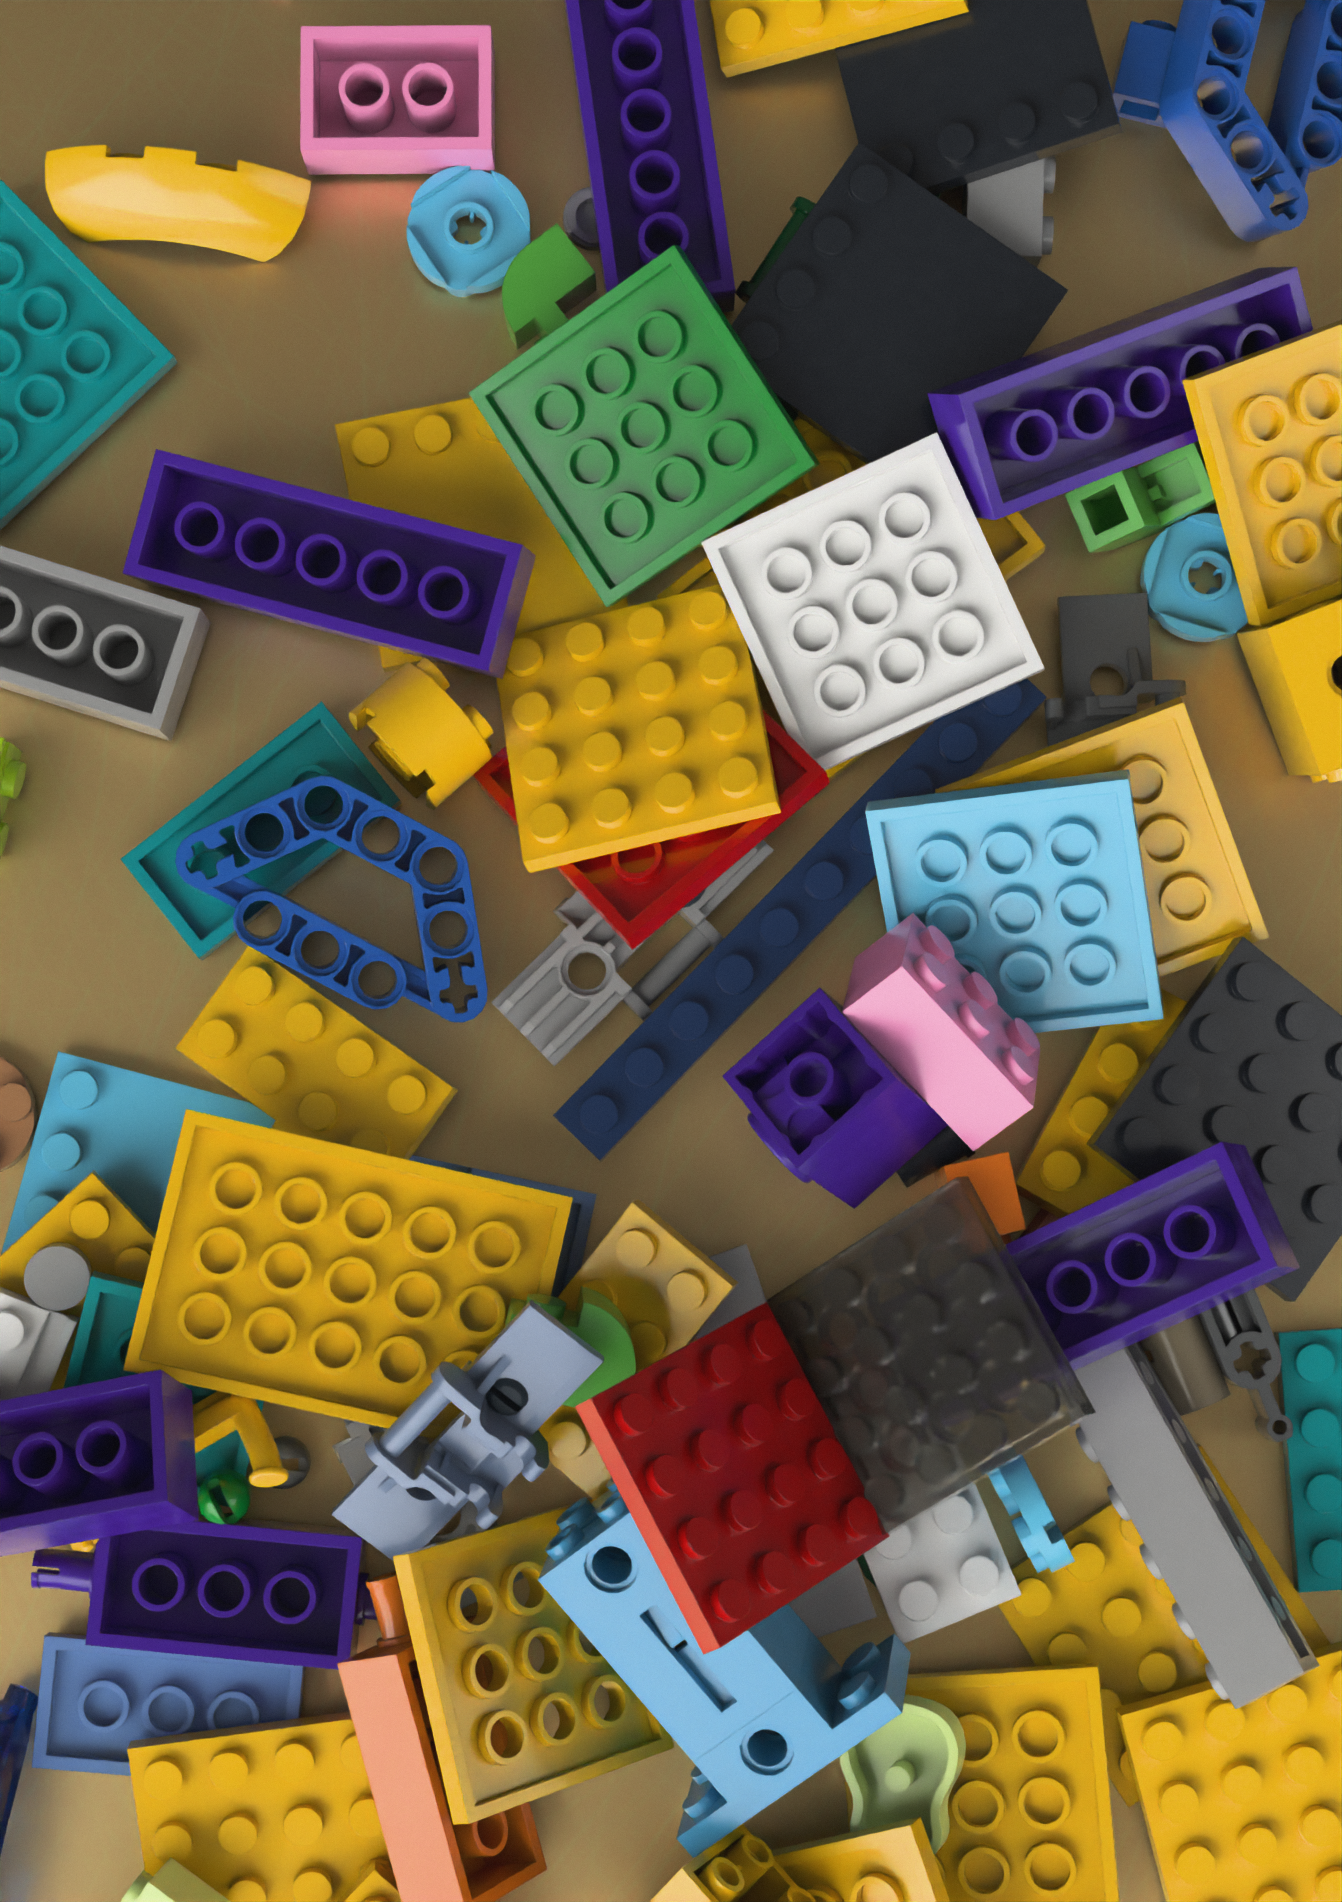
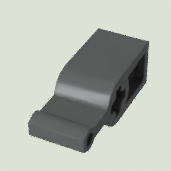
[1198,1289,1293,1443]

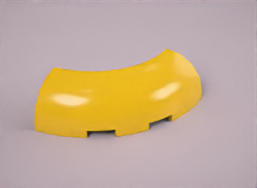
[45,145,311,262]

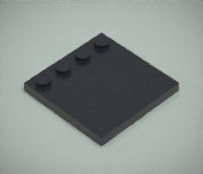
[835,0,1123,195]
[731,142,1068,464]

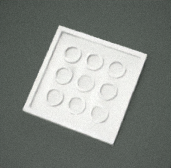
[701,432,1045,770]

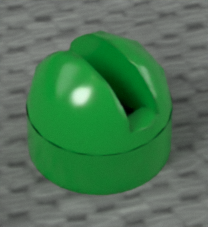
[198,1469,252,1524]

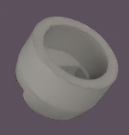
[273,1436,311,1489]

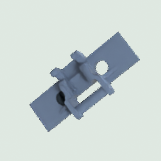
[331,1300,604,1561]

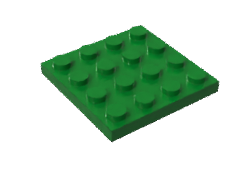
[469,245,820,607]

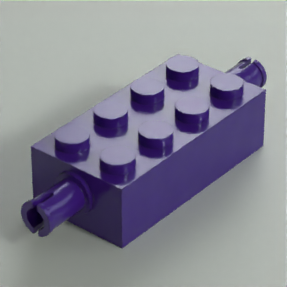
[31,1514,377,1670]

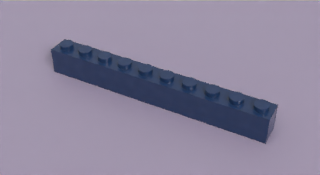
[553,679,1047,1162]

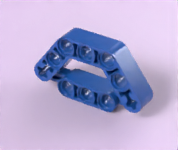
[1159,0,1342,242]
[175,775,488,1023]

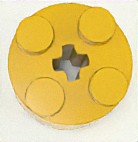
[348,657,493,810]

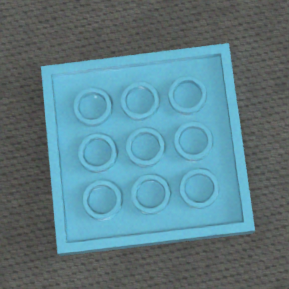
[865,769,1164,1033]
[1,1051,276,1254]

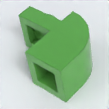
[502,223,597,349]
[1064,441,1216,553]
[505,1286,636,1407]

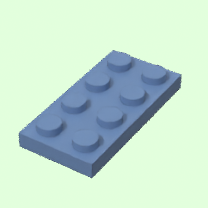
[32,1632,305,1776]

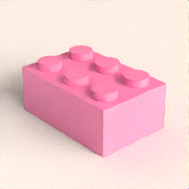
[300,25,495,175]
[842,913,1040,1151]

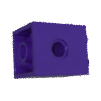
[722,988,948,1209]

